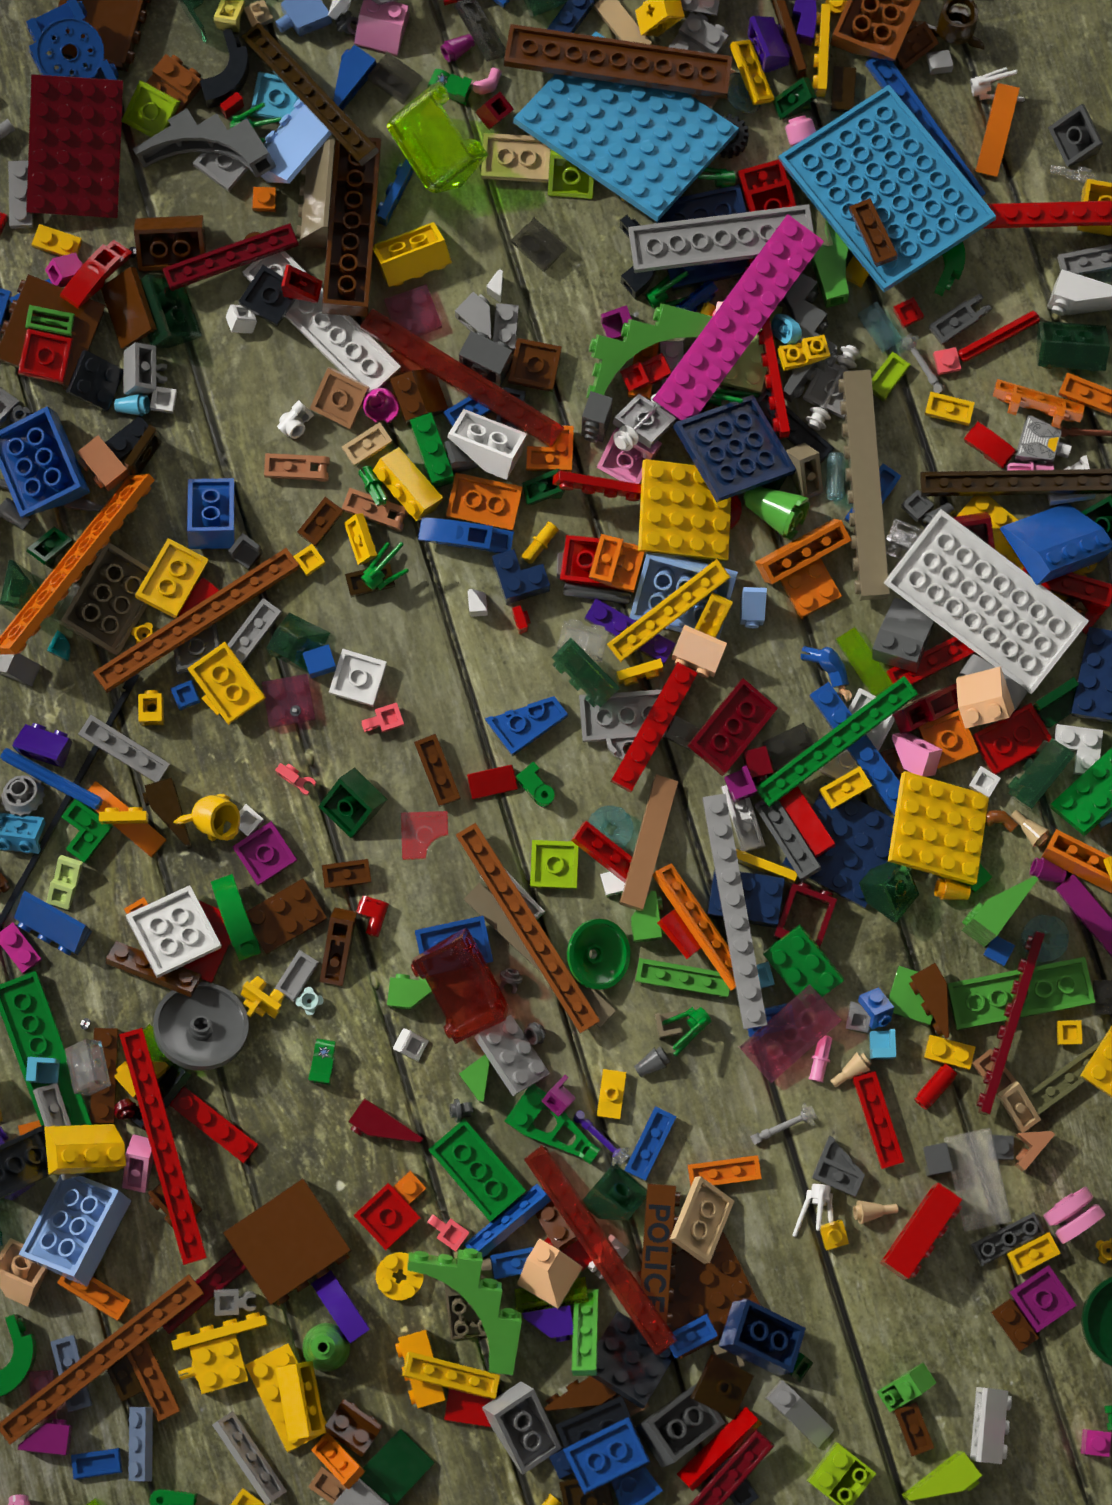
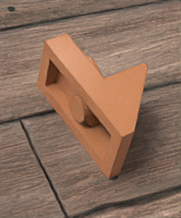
[1015,1131,1055,1171]

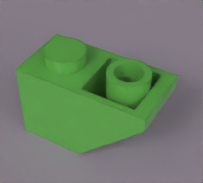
[631,891,665,943]
[387,974,438,1010]
[877,1362,937,1412]

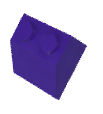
[747,16,792,74]
[12,723,72,768]

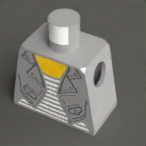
[1014,415,1071,464]

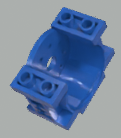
[26,0,119,80]

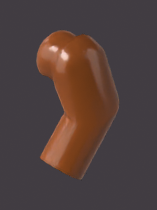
[985,810,1019,833]

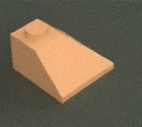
[0,1238,48,1307]
[517,1238,583,1309]

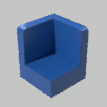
[303,644,336,679]

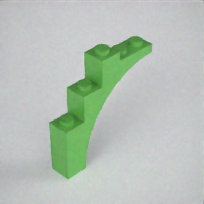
[811,221,850,308]
[586,303,713,398]
[407,1248,522,1375]

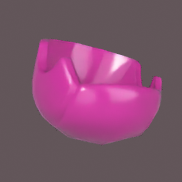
[362,388,400,423]

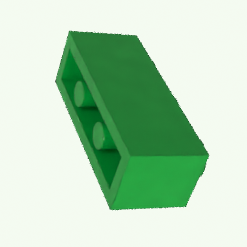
[410,413,454,489]

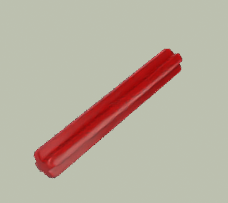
[958,311,1040,362]

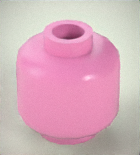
[785,115,816,147]

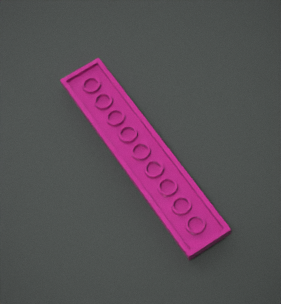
[652,214,824,421]

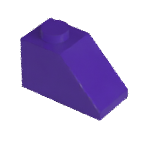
[523,1305,573,1342]

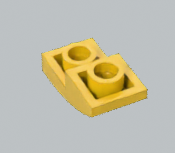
[777,335,830,371]

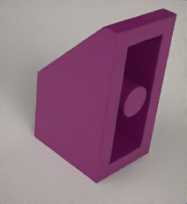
[18,1418,73,1455]

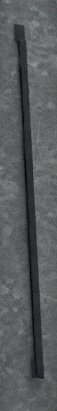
[0,674,139,929]

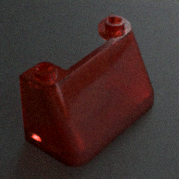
[411,928,509,1044]

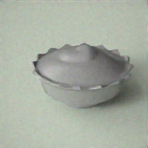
[1,775,45,816]

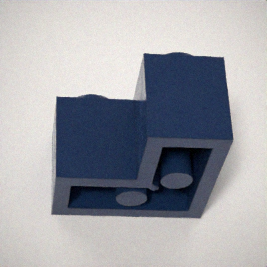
[492,549,550,605]

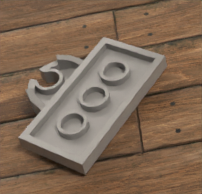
[579,690,675,761]

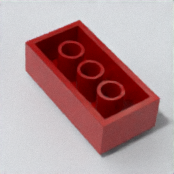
[880,1183,962,1280]

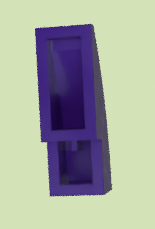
[791,0,817,46]
[311,1270,371,1343]

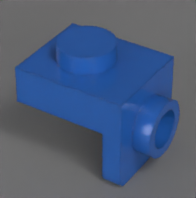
[858,987,894,1029]

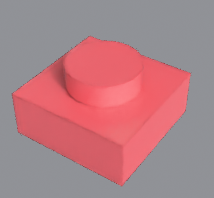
[933,347,961,376]

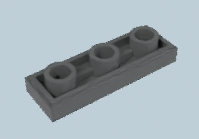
[970,1212,1046,1266]

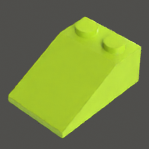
[902,1451,982,1501]

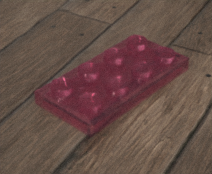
[739,985,842,1083]

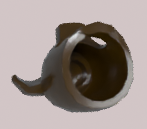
[926,0,985,50]

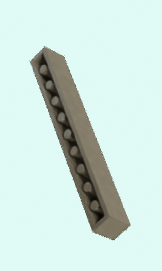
[838,370,889,601]

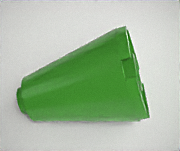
[744,486,810,540]
[302,1323,350,1372]

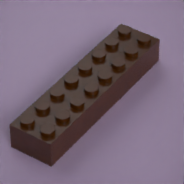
[322,137,381,317]

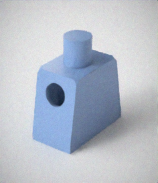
[275,0,332,36]

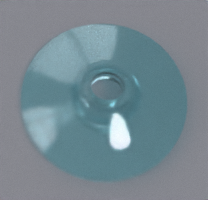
[727,73,761,114]

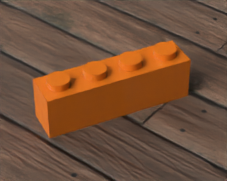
[755,519,851,584]
[1041,829,1112,893]

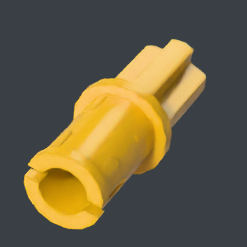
[521,521,559,564]

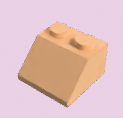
[672,625,727,678]
[956,666,1015,729]

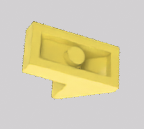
[214,0,245,32]

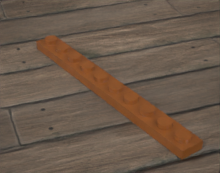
[93,548,300,693]
[456,823,600,1034]
[0,1274,204,1445]

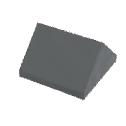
[1048,104,1103,167]

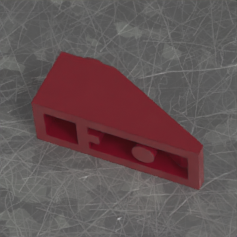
[348,1098,424,1144]

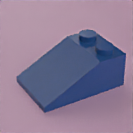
[187,478,235,549]

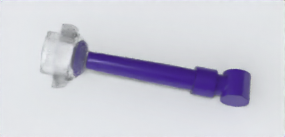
[573,1110,630,1166]

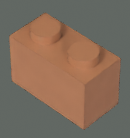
[77,435,130,492]

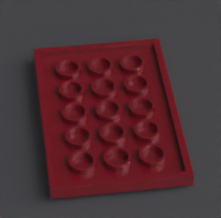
[26,74,123,218]

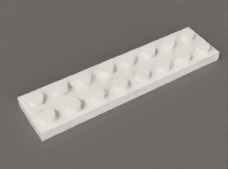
[243,251,401,392]

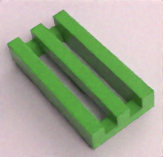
[25,305,75,338]

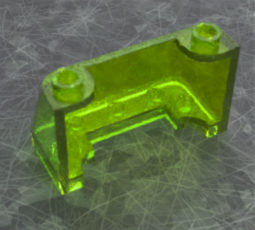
[387,82,489,193]

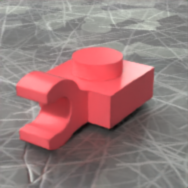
[361,703,404,733]
[275,763,316,796]
[427,1214,470,1252]

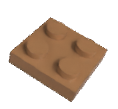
[310,367,370,429]

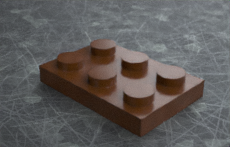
[246,878,327,955]

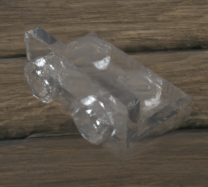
[885,518,924,559]

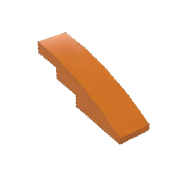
[975,83,1020,177]

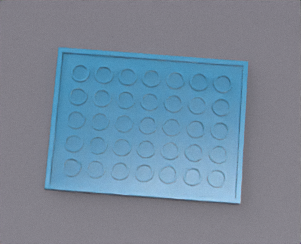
[513,32,739,222]
[778,85,996,292]

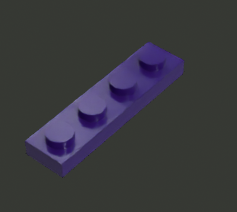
[584,599,676,665]

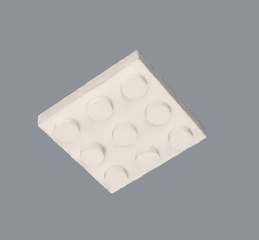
[126,885,221,978]

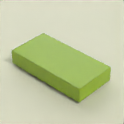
[872,352,911,402]

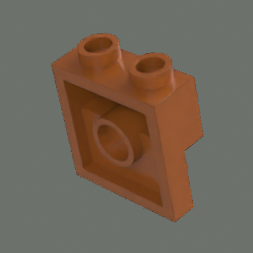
[146,54,202,116]

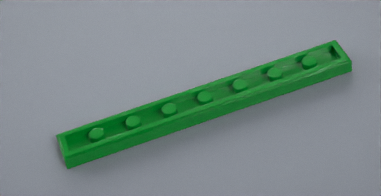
[756,676,918,807]

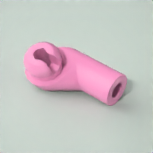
[472,68,502,95]

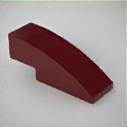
[892,683,958,734]

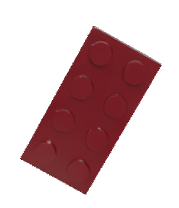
[687,678,778,776]

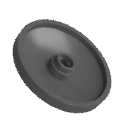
[153,982,249,1071]

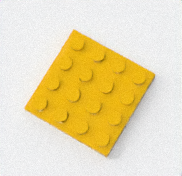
[638,459,731,561]
[888,771,989,885]

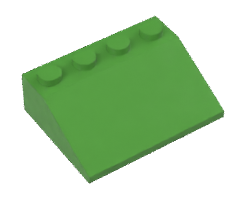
[961,876,1039,947]

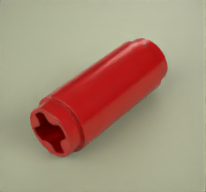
[914,1064,957,1110]

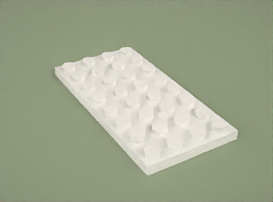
[884,509,1089,694]

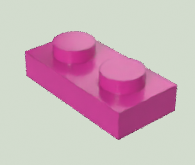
[0,922,42,974]

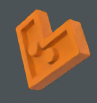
[526,425,574,473]

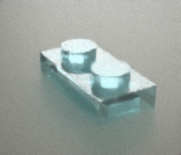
[857,302,902,353]

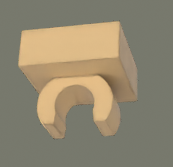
[243,0,274,27]

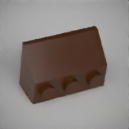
[134,215,206,271]

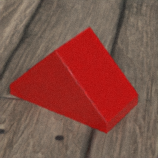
[281,265,323,303]

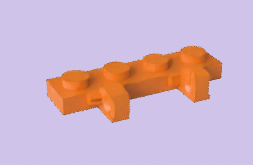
[993,379,1085,429]

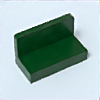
[1033,677,1079,728]

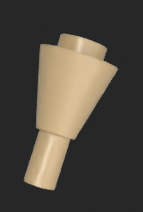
[1011,810,1050,847]
[830,1052,872,1088]
[853,1200,898,1224]

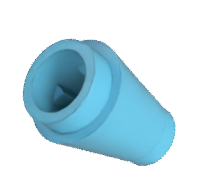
[114,393,150,416]

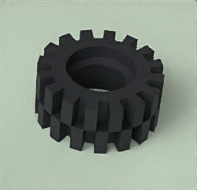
[719,114,749,159]

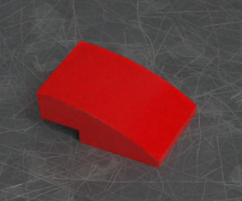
[736,159,796,212]
[560,535,635,590]

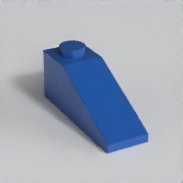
[333,44,377,111]

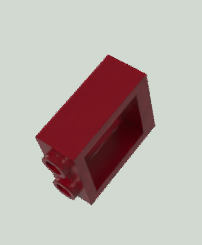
[773,882,837,948]

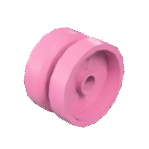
[1043,1187,1106,1244]

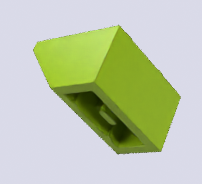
[806,1442,876,1505]

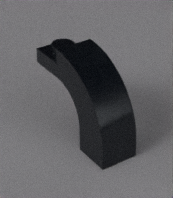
[200,28,249,109]
[619,215,657,299]

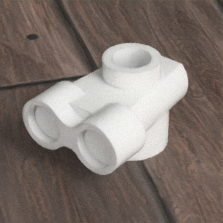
[277,400,314,439]

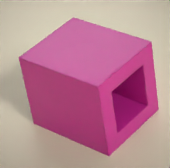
[45,253,83,287]
[1081,1429,1111,1457]

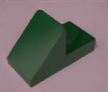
[773,77,817,120]
[522,469,565,505]
[26,527,72,568]

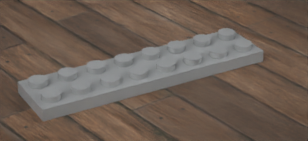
[628,205,814,273]

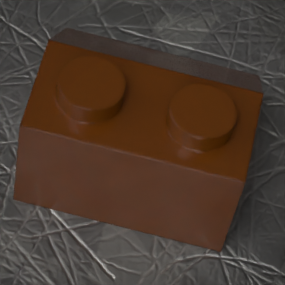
[390,368,449,426]

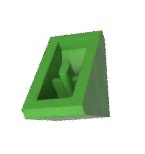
[459,1055,490,1103]

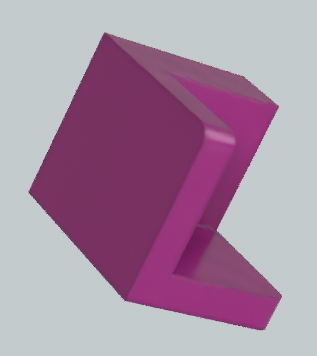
[601,305,632,339]
[724,766,757,803]
[541,1075,576,1117]

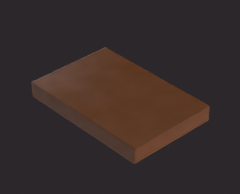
[101,267,157,349]

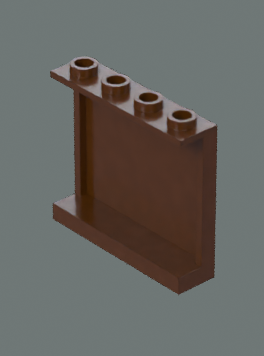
[49,0,152,72]
[0,274,106,390]
[223,1179,352,1306]

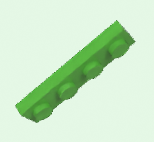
[635,958,730,998]
[572,1289,599,1376]

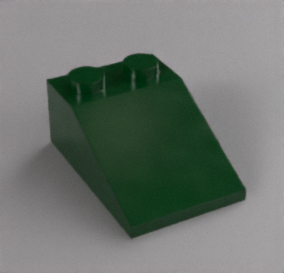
[360,1429,435,1505]

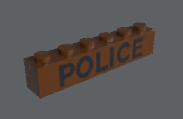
[637,1184,680,1332]

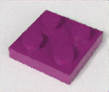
[233,821,297,887]
[1009,1265,1076,1332]

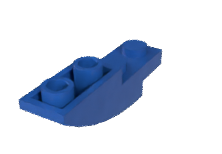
[418,517,514,553]

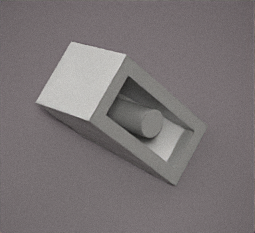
[455,292,491,340]

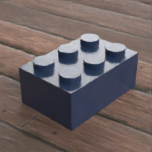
[707,869,785,928]
[719,1299,806,1376]

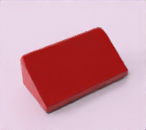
[467,765,518,800]

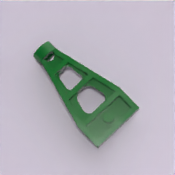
[504,1084,601,1165]

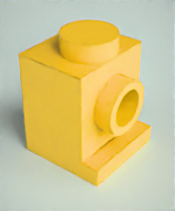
[138,690,164,726]

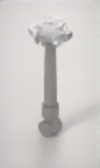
[899,334,945,393]
[750,1103,817,1145]

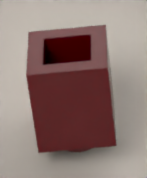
[475,92,514,130]
[742,746,773,784]

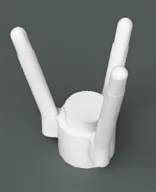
[970,67,1025,101]
[793,1184,834,1237]

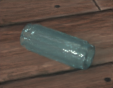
[826,452,845,501]

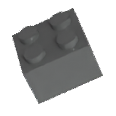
[459,331,512,387]

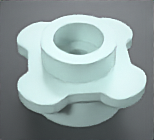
[295,987,324,1015]

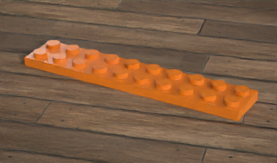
[0,474,155,655]

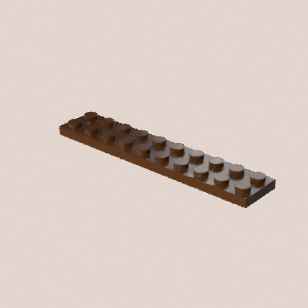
[504,24,733,99]

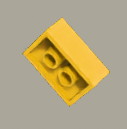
[373,222,452,287]
[44,1124,126,1175]

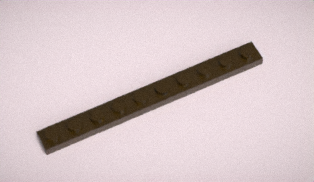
[242,22,379,166]
[920,469,1112,497]

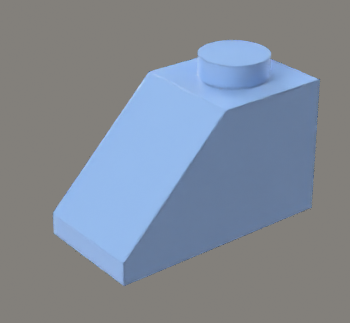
[740,587,767,628]

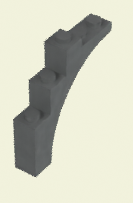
[133,109,276,178]
[782,273,838,403]

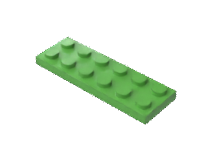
[947,957,1096,1030]

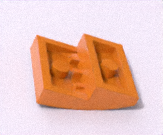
[589,534,645,593]

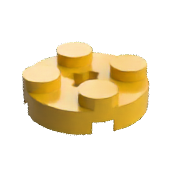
[376,1252,424,1301]

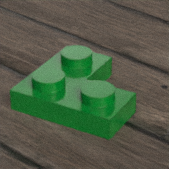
[61,799,113,864]

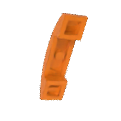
[88,781,166,858]

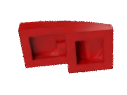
[620,353,672,392]
[964,422,1016,468]

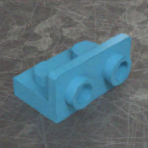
[0,813,46,854]

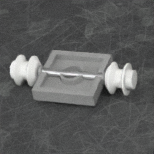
[803,345,861,431]
[612,390,676,451]

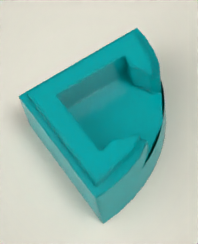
[47,630,71,662]

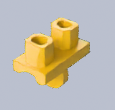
[240,976,285,1019]

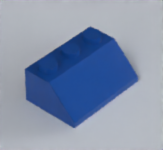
[14,891,92,956]

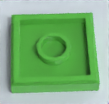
[888,966,933,1025]

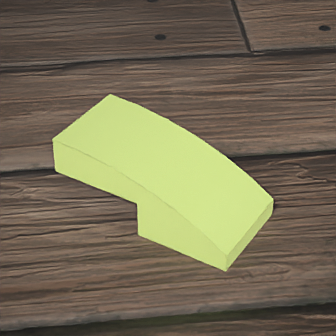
[46,855,83,910]

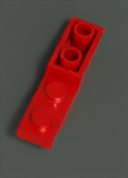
[59,240,132,309]

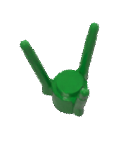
[230,103,282,142]
[698,167,736,188]
[645,271,704,310]
[705,388,760,407]
[361,542,409,590]
[662,1007,712,1056]

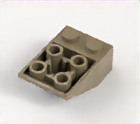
[444,1257,493,1339]

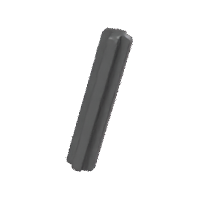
[563,582,631,604]

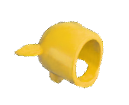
[173,794,240,841]

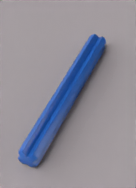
[0,748,103,810]

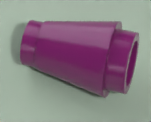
[440,34,475,62]
[1030,857,1067,884]

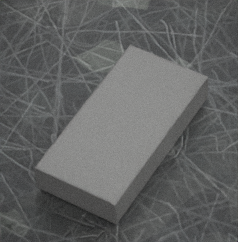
[274,950,319,1002]

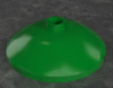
[567,919,631,990]

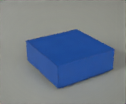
[170,680,201,711]
[983,936,1015,967]

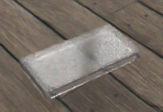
[944,1128,1012,1231]

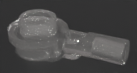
[1050,164,1095,183]

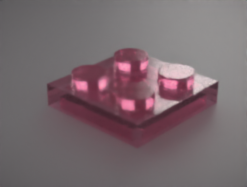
[384,284,442,343]
[262,674,316,728]

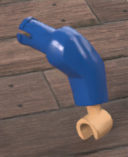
[801,646,852,702]

